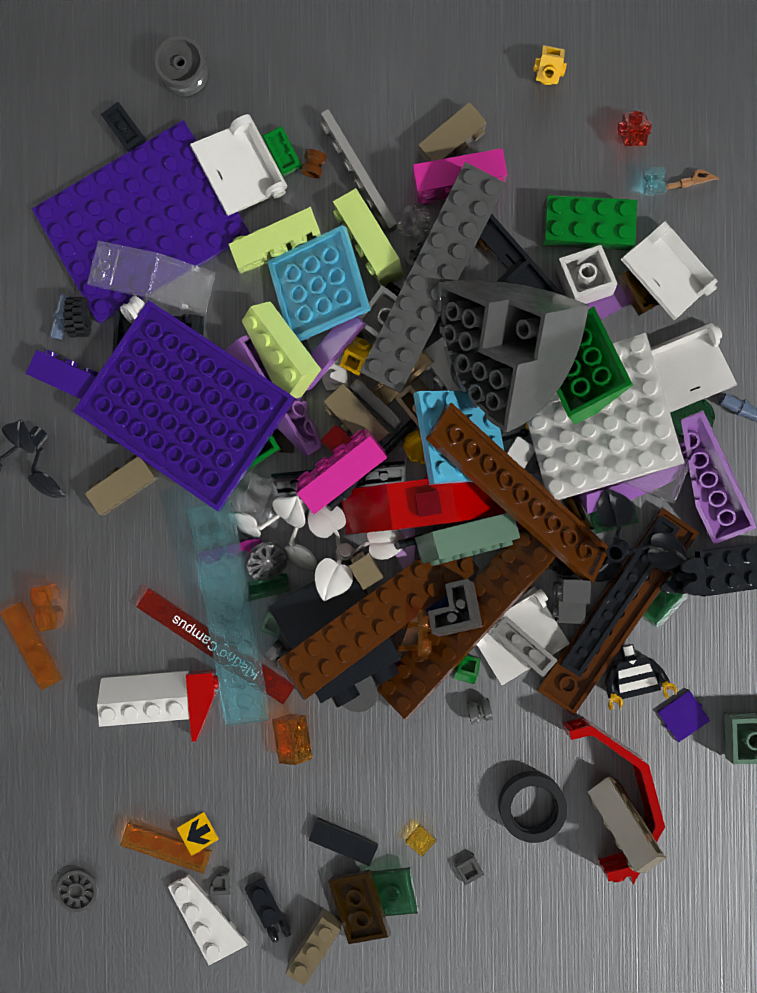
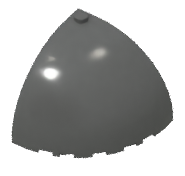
[438,280,589,432]

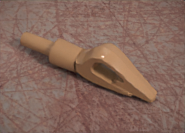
[666,169,719,190]

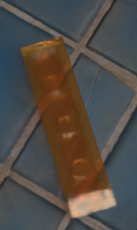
[0,602,63,691]
[120,822,212,874]

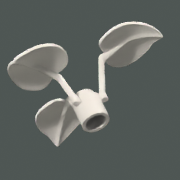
[229,495,317,571]
[308,506,405,601]

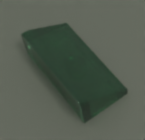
[245,573,291,602]
[644,579,688,628]

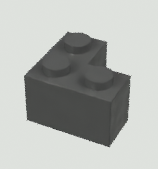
[552,577,591,624]
[428,579,483,637]

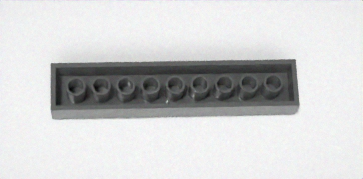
[360,162,507,393]

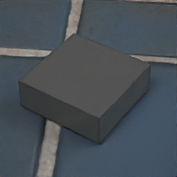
[454,853,485,885]

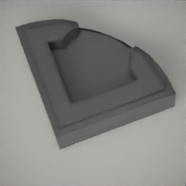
[208,870,232,896]

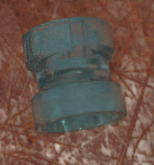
[643,167,668,195]

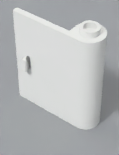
[190,114,287,216]
[621,221,718,320]
[651,323,737,412]
[477,587,569,685]

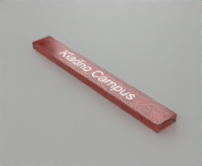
[136,588,295,704]

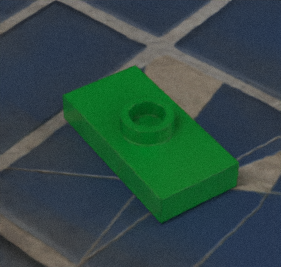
[262,126,302,177]

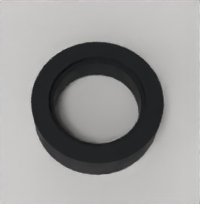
[498,771,567,843]

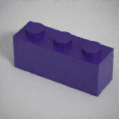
[25,349,98,399]

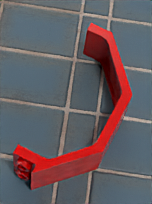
[341,479,505,535]
[562,717,665,885]

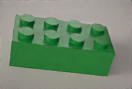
[542,195,637,250]

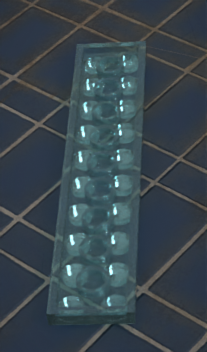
[187,501,271,726]

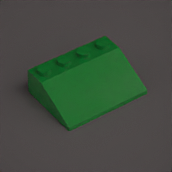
[557,306,633,425]

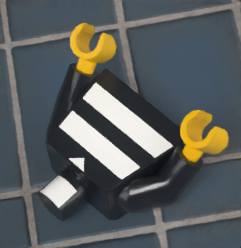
[605,644,677,710]

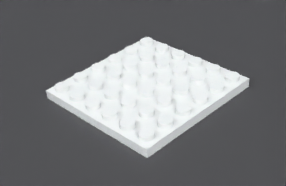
[527,333,685,501]

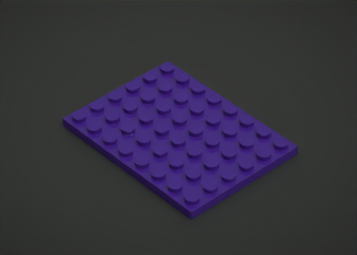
[32,120,250,324]
[73,300,296,512]

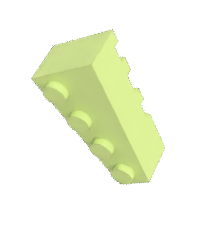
[333,188,404,287]
[229,207,321,273]
[242,301,321,399]

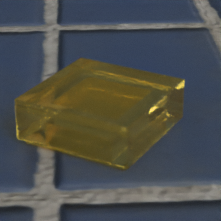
[405,824,437,857]

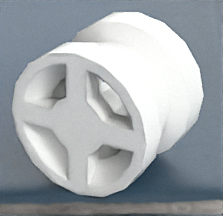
[120,296,145,324]

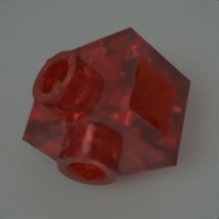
[617,110,652,146]

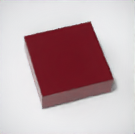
[415,490,442,517]

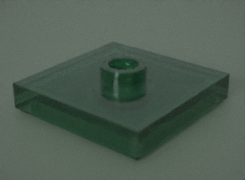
[371,867,419,916]

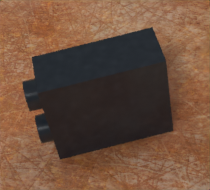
[268,562,402,708]

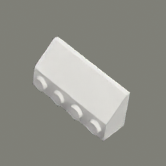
[97,670,189,727]

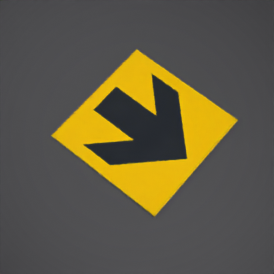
[177,812,219,856]

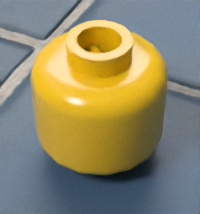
[403,430,425,464]

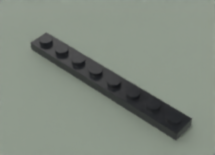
[560,515,680,677]

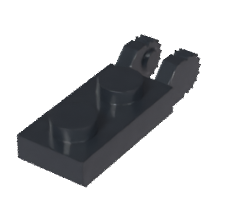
[245,877,291,943]

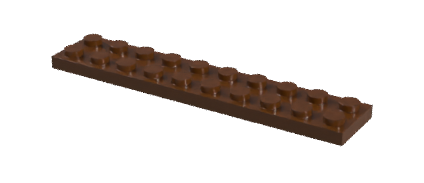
[426,402,609,583]
[536,507,700,716]
[377,526,557,720]
[277,556,479,700]

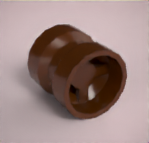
[300,149,327,179]

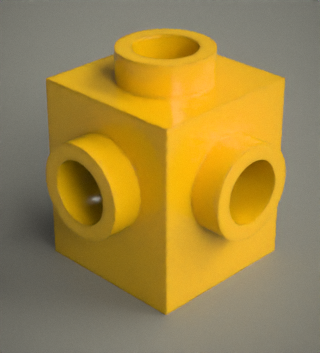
[533,45,567,85]
[339,336,373,376]

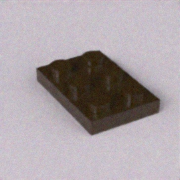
[328,870,391,944]

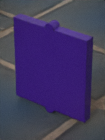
[657,690,710,742]

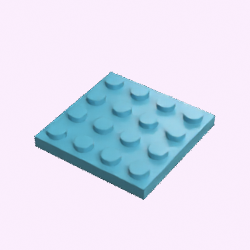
[267,225,371,342]
[413,391,504,485]

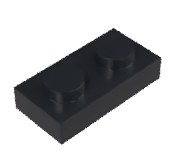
[100,102,146,152]

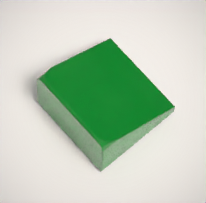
[453,655,481,684]

